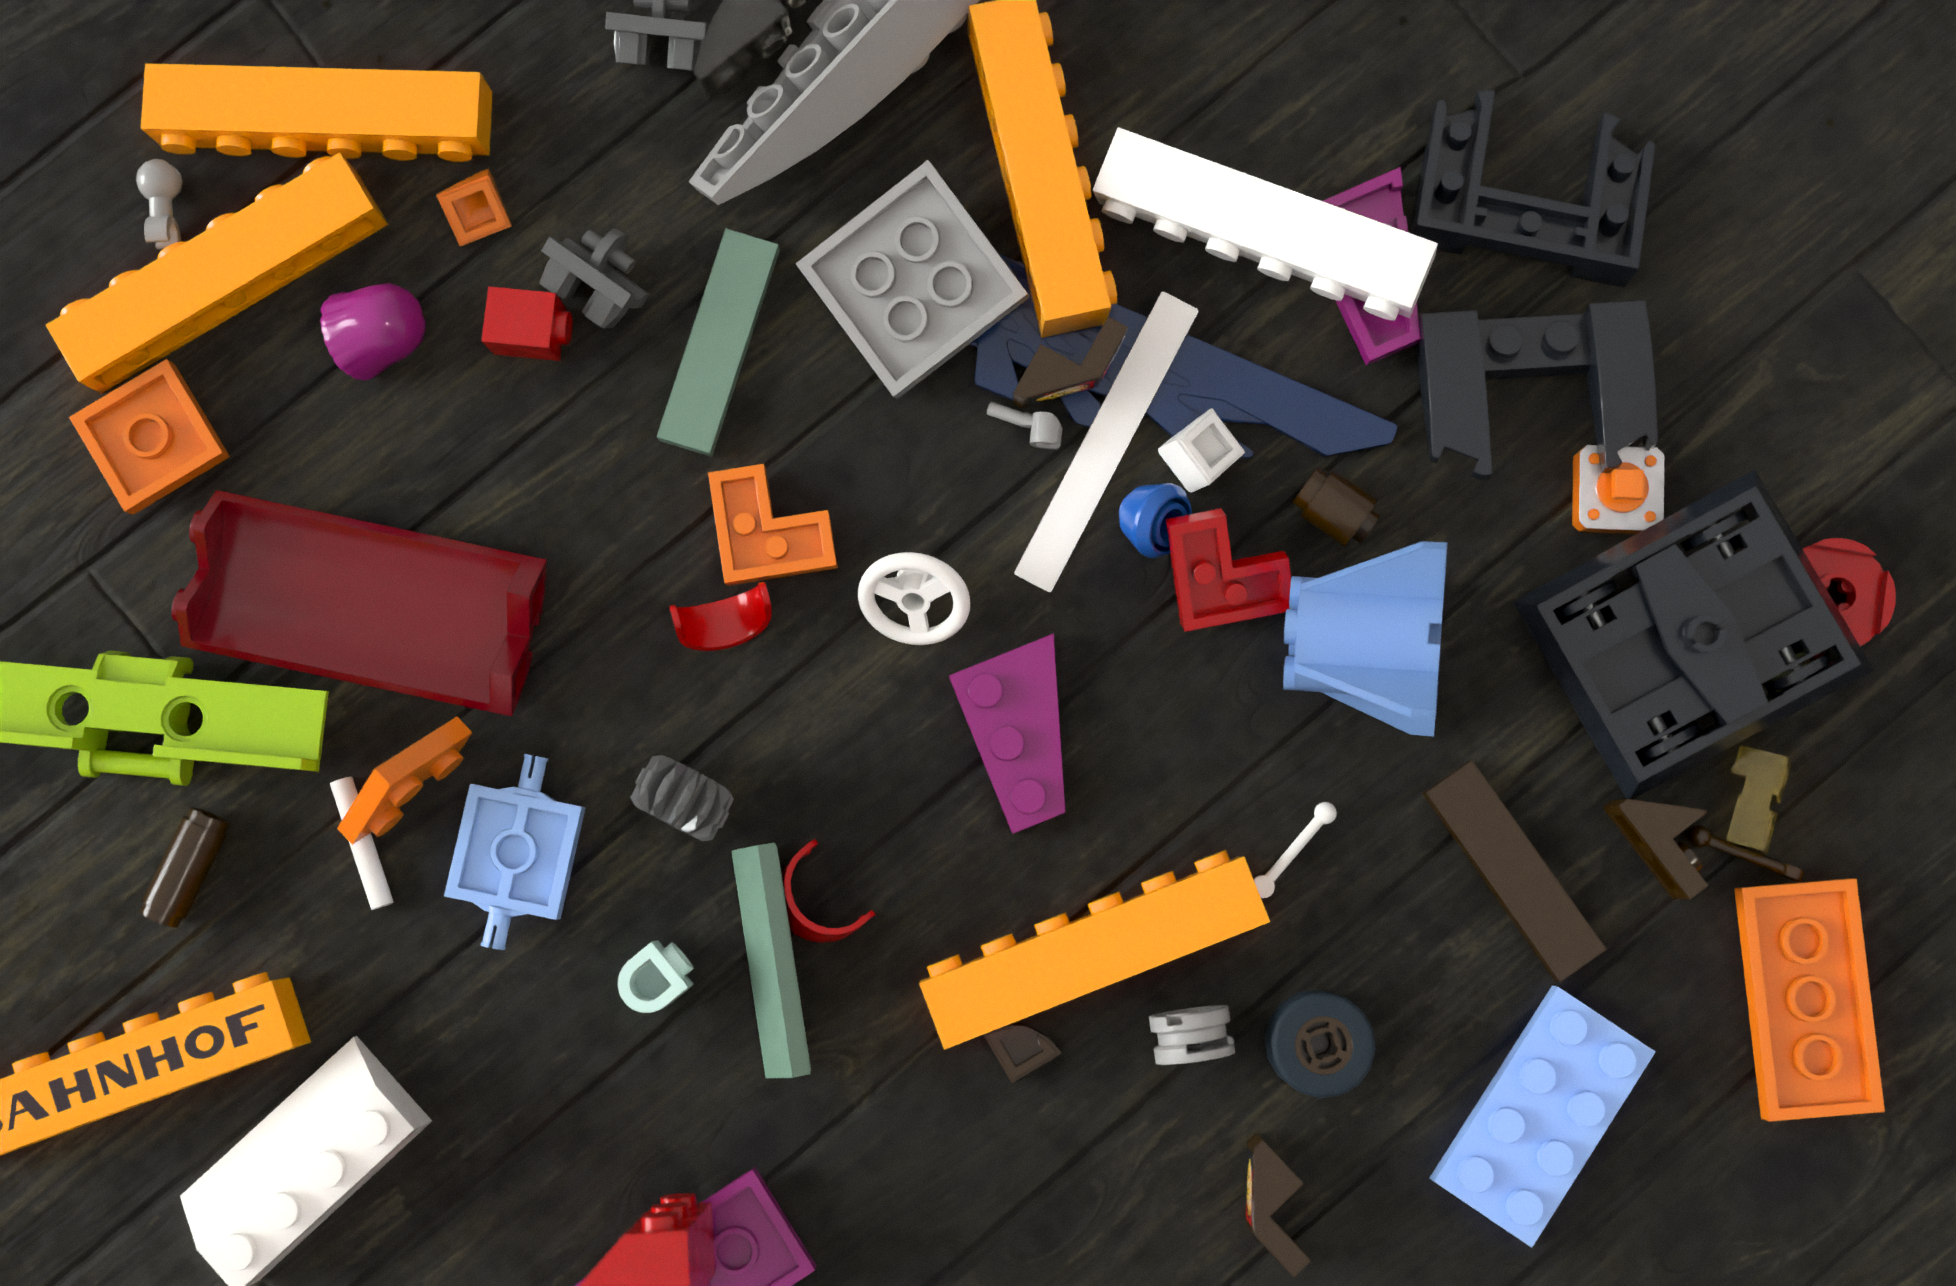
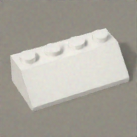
[180,1036,432,1286]

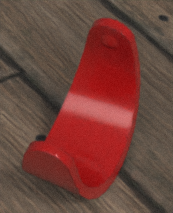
[669,582,772,651]
[781,839,876,943]

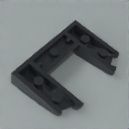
[1409,89,1655,287]
[1415,300,1658,480]

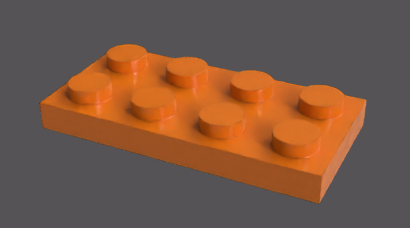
[1734,878,1885,1121]

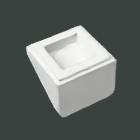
[1158,408,1245,492]

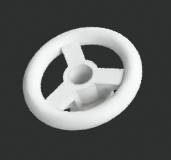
[858,552,970,645]

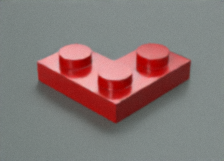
[1165,508,1291,632]

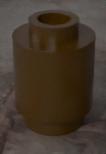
[1292,466,1380,546]

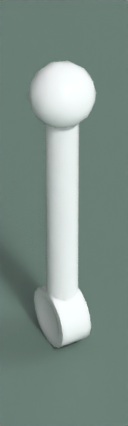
[1254,802,1337,898]

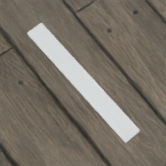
[1014,292,1198,592]

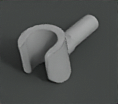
[987,402,1062,449]

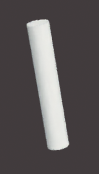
[330,776,394,910]

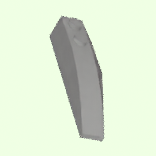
[689,0,980,205]

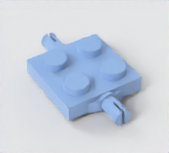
[444,754,586,950]

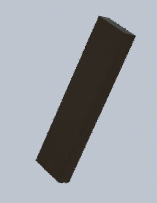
[1422,760,1607,982]

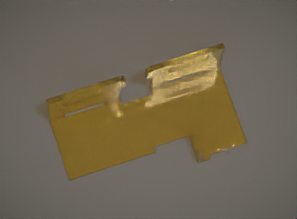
[1726,745,1791,856]

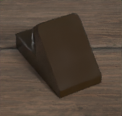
[1602,799,1708,900]

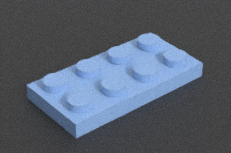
[1430,986,1655,1247]

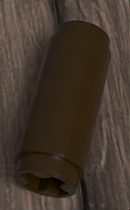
[140,807,229,928]

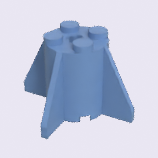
[1283,541,1447,737]

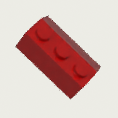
[579,1193,715,1286]

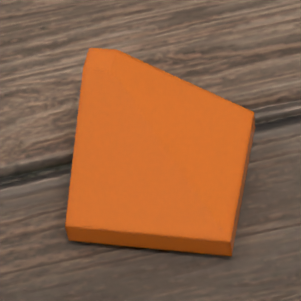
[436,168,512,247]

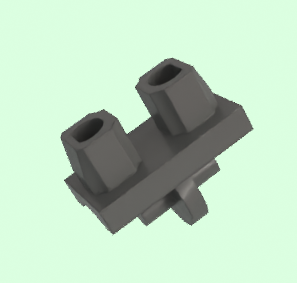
[605,0,715,71]
[539,228,650,329]

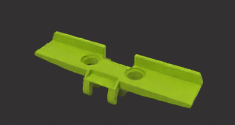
[0,651,329,786]

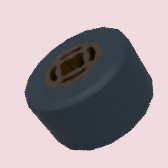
[1264,990,1376,1098]

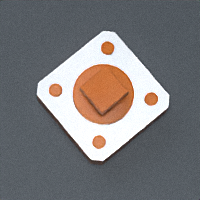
[1572,445,1664,534]

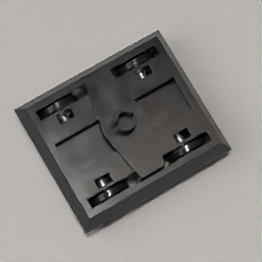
[1513,469,1874,799]

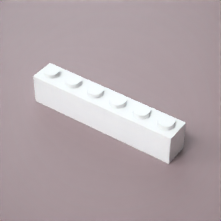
[1092,127,1438,321]

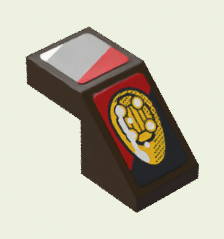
[1012,317,1128,408]
[1246,1133,1311,1277]

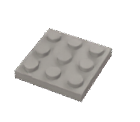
[796,160,1030,399]

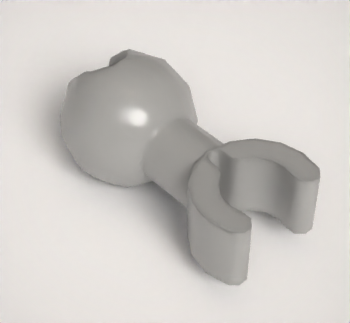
[136,159,183,250]

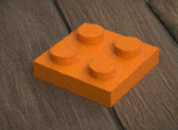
[69,359,230,515]

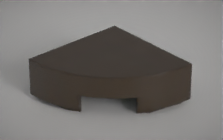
[983,1024,1061,1083]

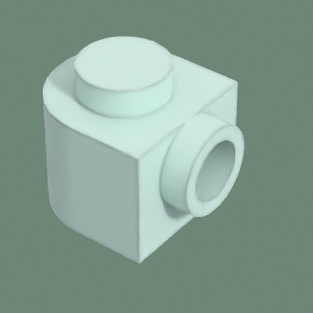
[618,940,694,1013]

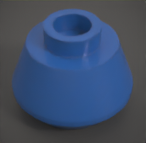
[1119,483,1192,558]

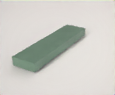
[657,228,780,457]
[731,843,811,1078]

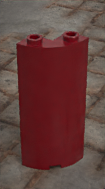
[171,490,547,716]

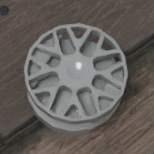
[1149,1005,1235,1065]

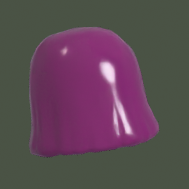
[320,283,426,381]

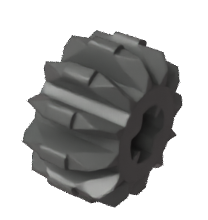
[630,755,734,841]

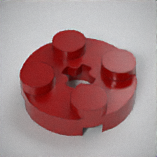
[1802,538,1896,651]

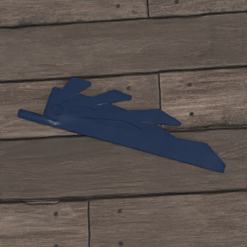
[970,253,1397,459]

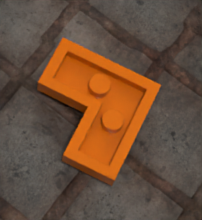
[708,464,838,586]
[337,716,473,845]

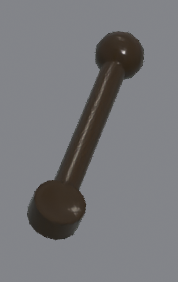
[1688,825,1805,882]

